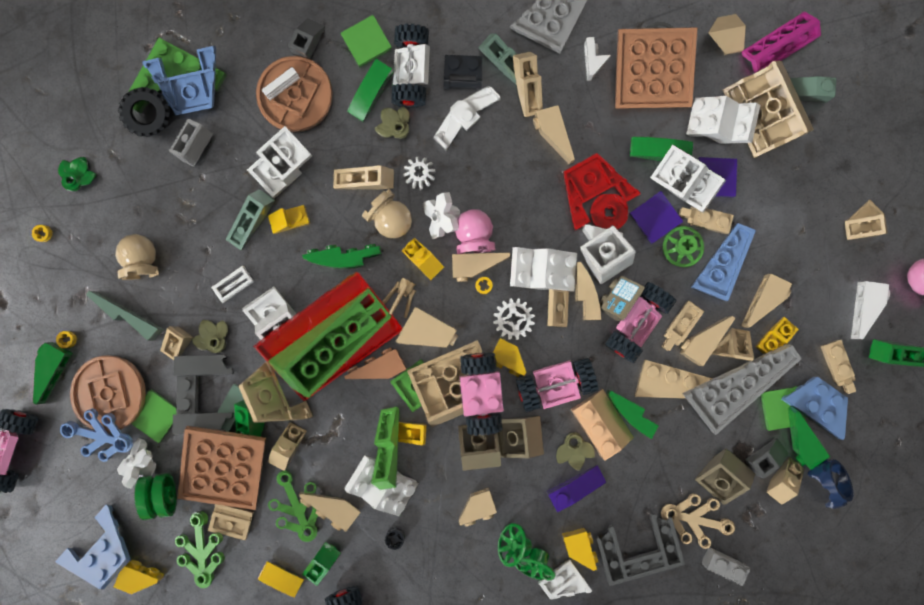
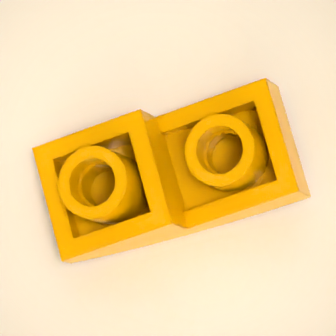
[755,317,799,354]
[258,561,304,598]

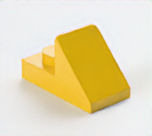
[268,205,310,234]
[398,422,426,445]

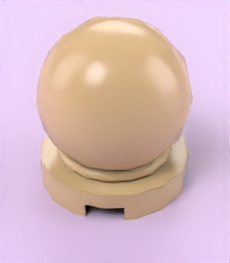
[362,189,412,238]
[115,234,159,280]

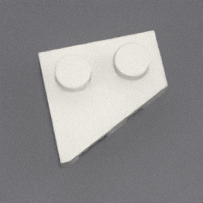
[538,559,592,600]

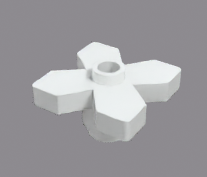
[423,192,460,239]
[117,438,156,489]

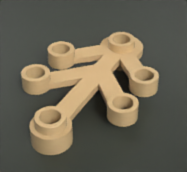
[661,493,735,549]

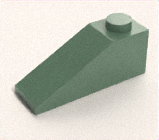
[790,76,836,103]
[226,189,275,250]

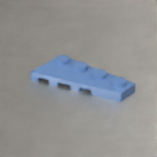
[691,223,756,301]

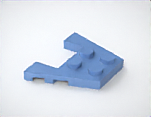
[142,46,216,115]
[56,504,131,589]

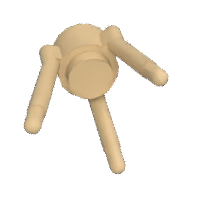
[382,278,416,318]

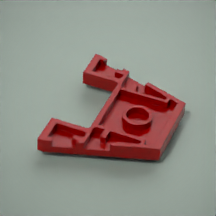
[563,153,641,231]

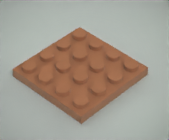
[615,27,697,108]
[178,426,266,510]

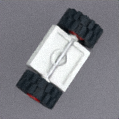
[391,23,430,108]

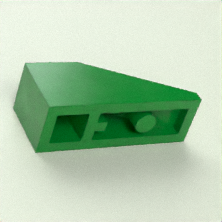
[869,339,924,367]
[33,342,73,405]
[788,406,830,470]

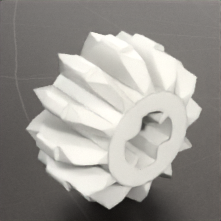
[403,157,436,190]

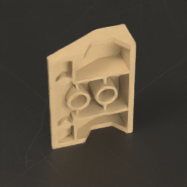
[723,61,814,158]
[407,340,483,428]

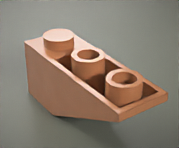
[344,347,407,379]

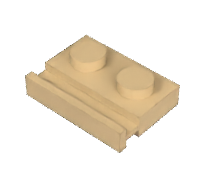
[208,504,254,540]

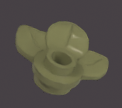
[375,106,410,139]
[192,320,228,354]
[556,432,595,471]

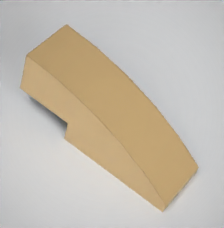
[513,52,543,117]
[575,262,601,320]

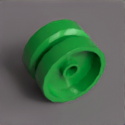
[134,473,177,520]

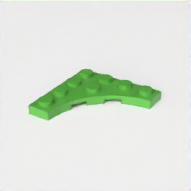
[128,38,226,114]

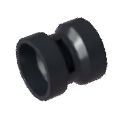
[385,526,405,550]

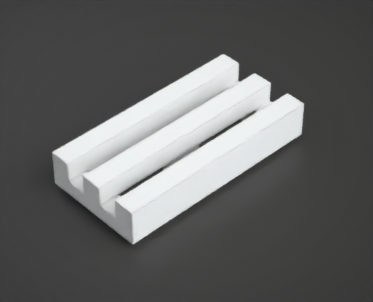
[262,67,300,101]
[211,266,255,303]

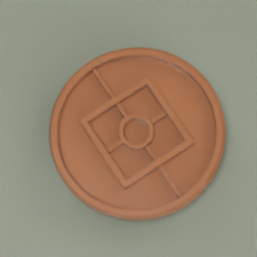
[256,56,333,132]
[70,355,146,433]

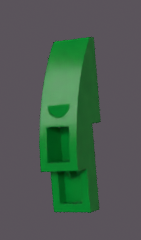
[302,244,382,269]

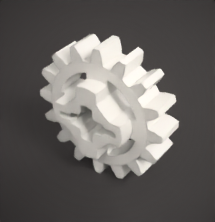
[493,298,535,340]

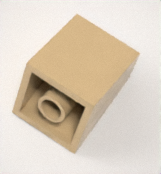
[396,307,458,347]

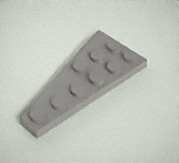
[510,0,588,54]
[682,343,802,435]

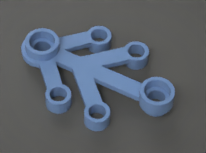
[60,408,133,462]

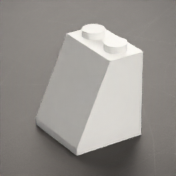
[580,226,635,284]

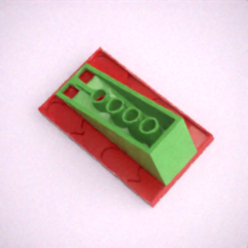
[253,272,403,401]

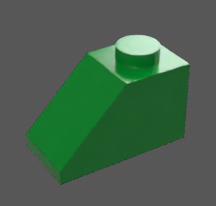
[302,542,341,586]

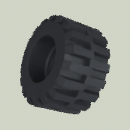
[118,87,170,137]

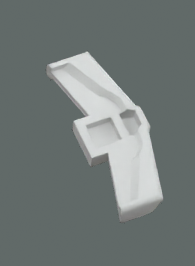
[433,86,501,151]

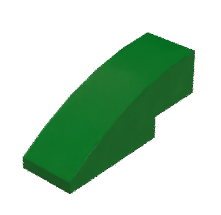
[347,59,393,122]
[630,137,693,161]
[607,390,659,439]

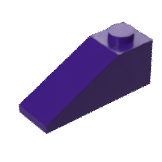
[546,465,606,512]

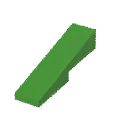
[371,407,399,490]

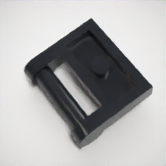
[444,55,483,90]

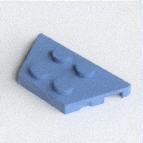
[781,377,848,440]

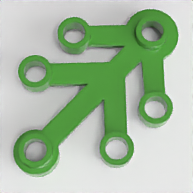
[268,471,318,542]
[175,511,225,588]

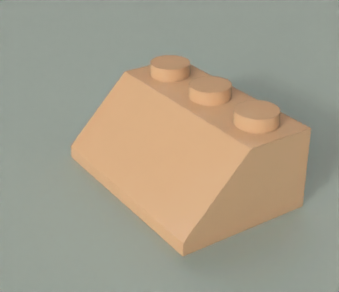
[571,389,634,460]

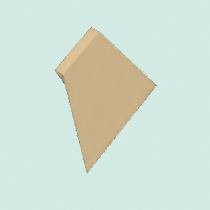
[708,14,746,55]
[845,200,888,240]
[712,328,754,361]

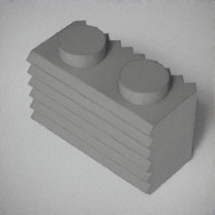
[169,119,212,166]
[702,547,750,586]

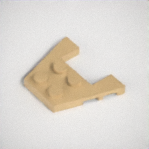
[239,361,313,422]

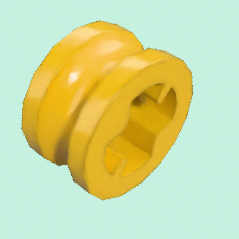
[32,225,52,242]
[475,277,493,294]
[56,331,77,348]

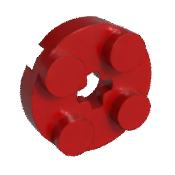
[589,194,628,230]

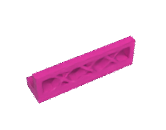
[742,11,821,73]

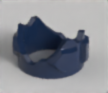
[807,459,854,509]

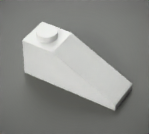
[851,281,890,339]

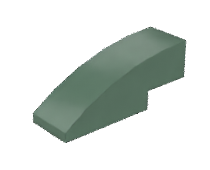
[478,33,517,85]

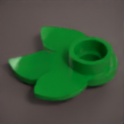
[58,157,96,191]

